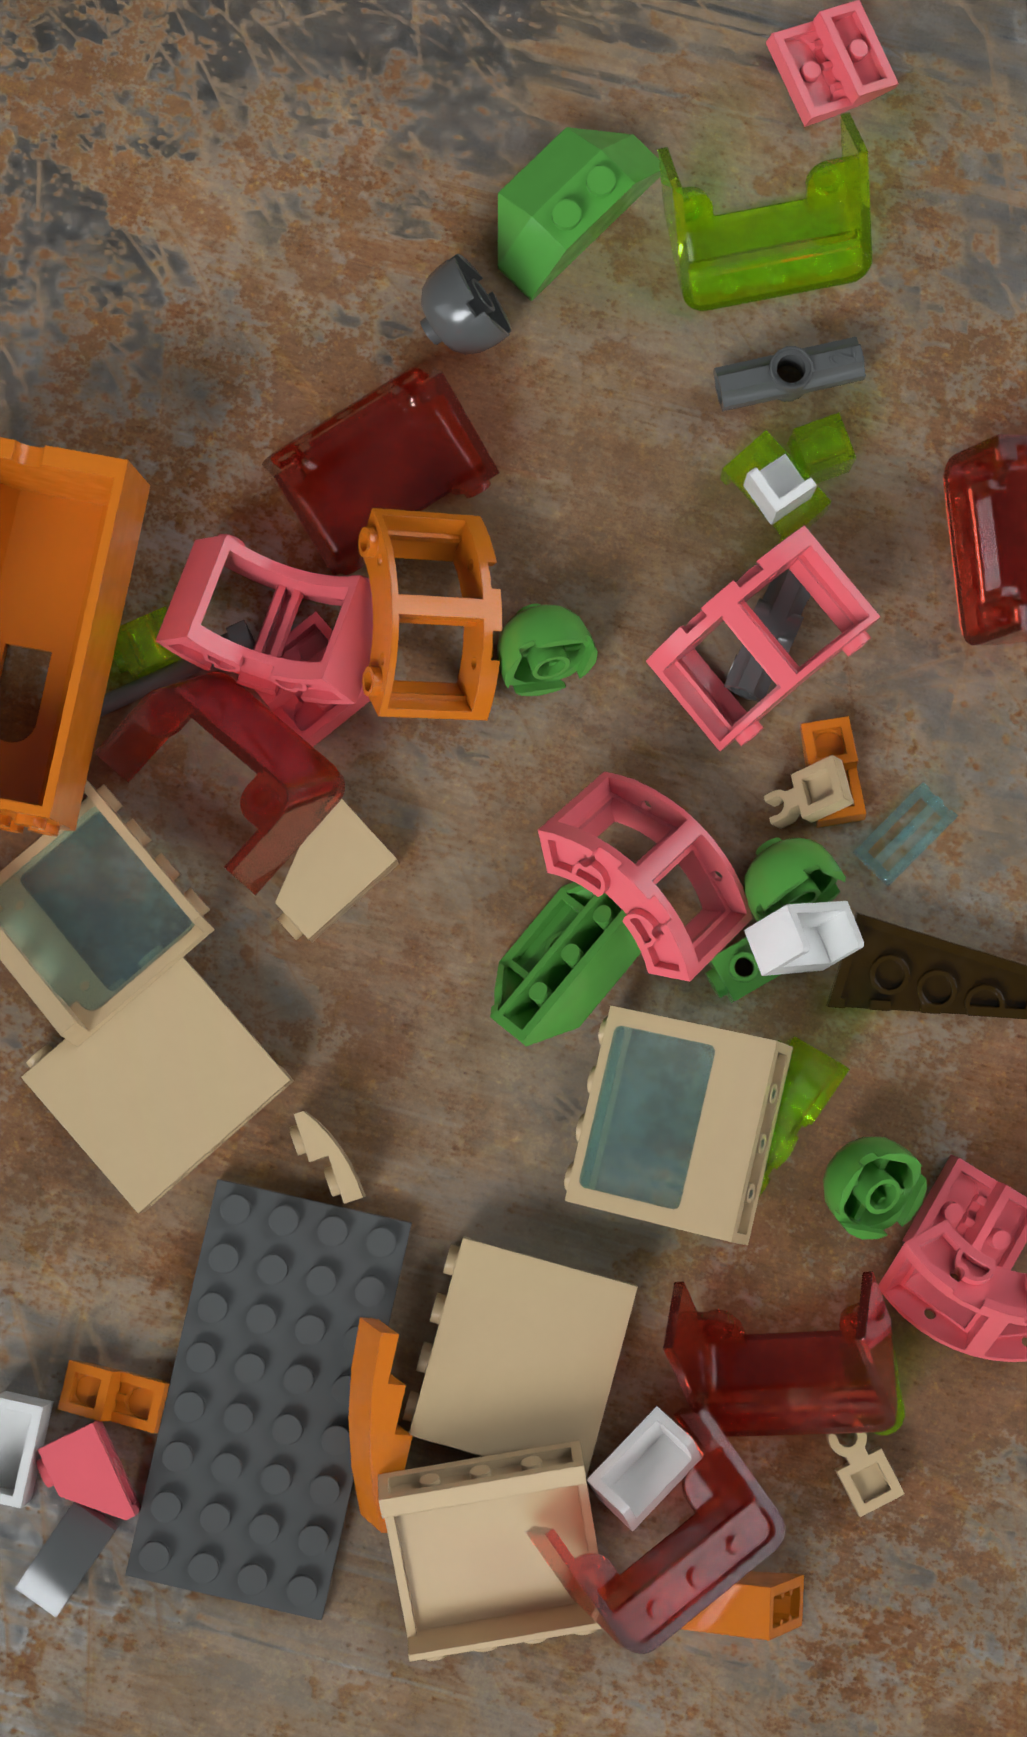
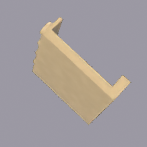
[21,946,294,1213]
[403,1236,638,1478]
[378,1440,611,1662]

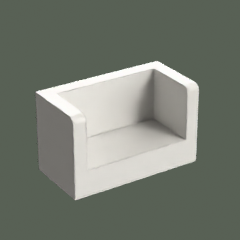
[744,901,864,976]
[0,1391,54,1508]
[587,1406,702,1531]

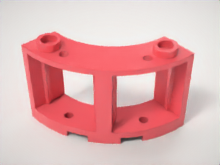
[646,525,880,751]
[155,534,373,705]
[538,772,753,982]
[877,1219,1027,1362]

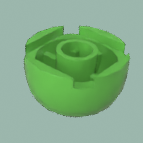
[496,604,598,696]
[744,837,846,922]
[823,1137,927,1240]

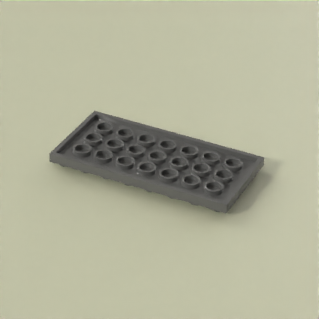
[125,1179,412,1621]

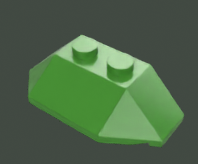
[498,127,667,301]
[490,882,641,1047]

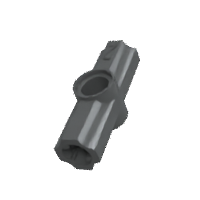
[713,337,866,412]
[724,569,811,702]

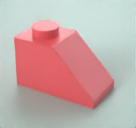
[36,1420,141,1520]

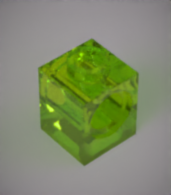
[787,412,856,484]
[113,606,183,680]

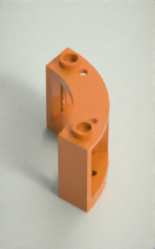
[358,508,502,721]

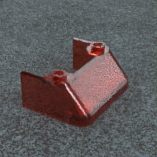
[94,671,345,896]
[663,1271,898,1437]
[525,1407,785,1654]

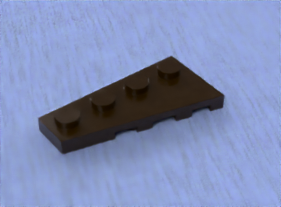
[826,912,1027,1019]

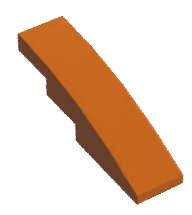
[348,1317,413,1533]

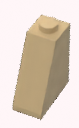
[275,786,399,943]

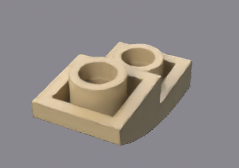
[289,1111,366,1204]

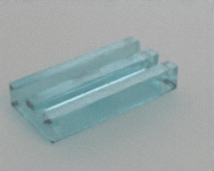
[853,782,958,887]

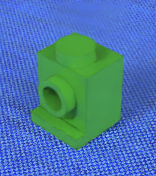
[705,937,782,1003]

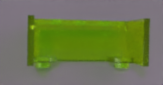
[658,112,872,311]

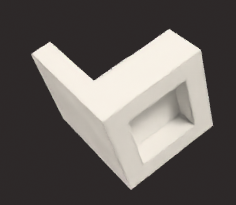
[743,454,817,525]

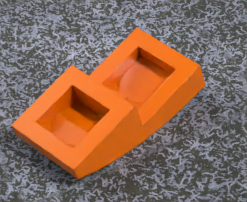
[800,716,866,828]
[58,1360,170,1433]

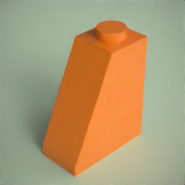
[648,1567,804,1641]

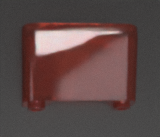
[262,363,500,576]
[943,434,1027,645]

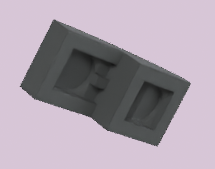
[15,1502,119,1617]

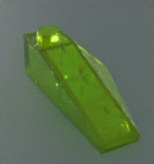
[759,1036,850,1197]

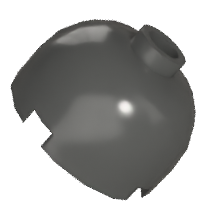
[420,254,511,355]

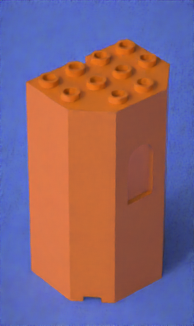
[0,437,150,837]

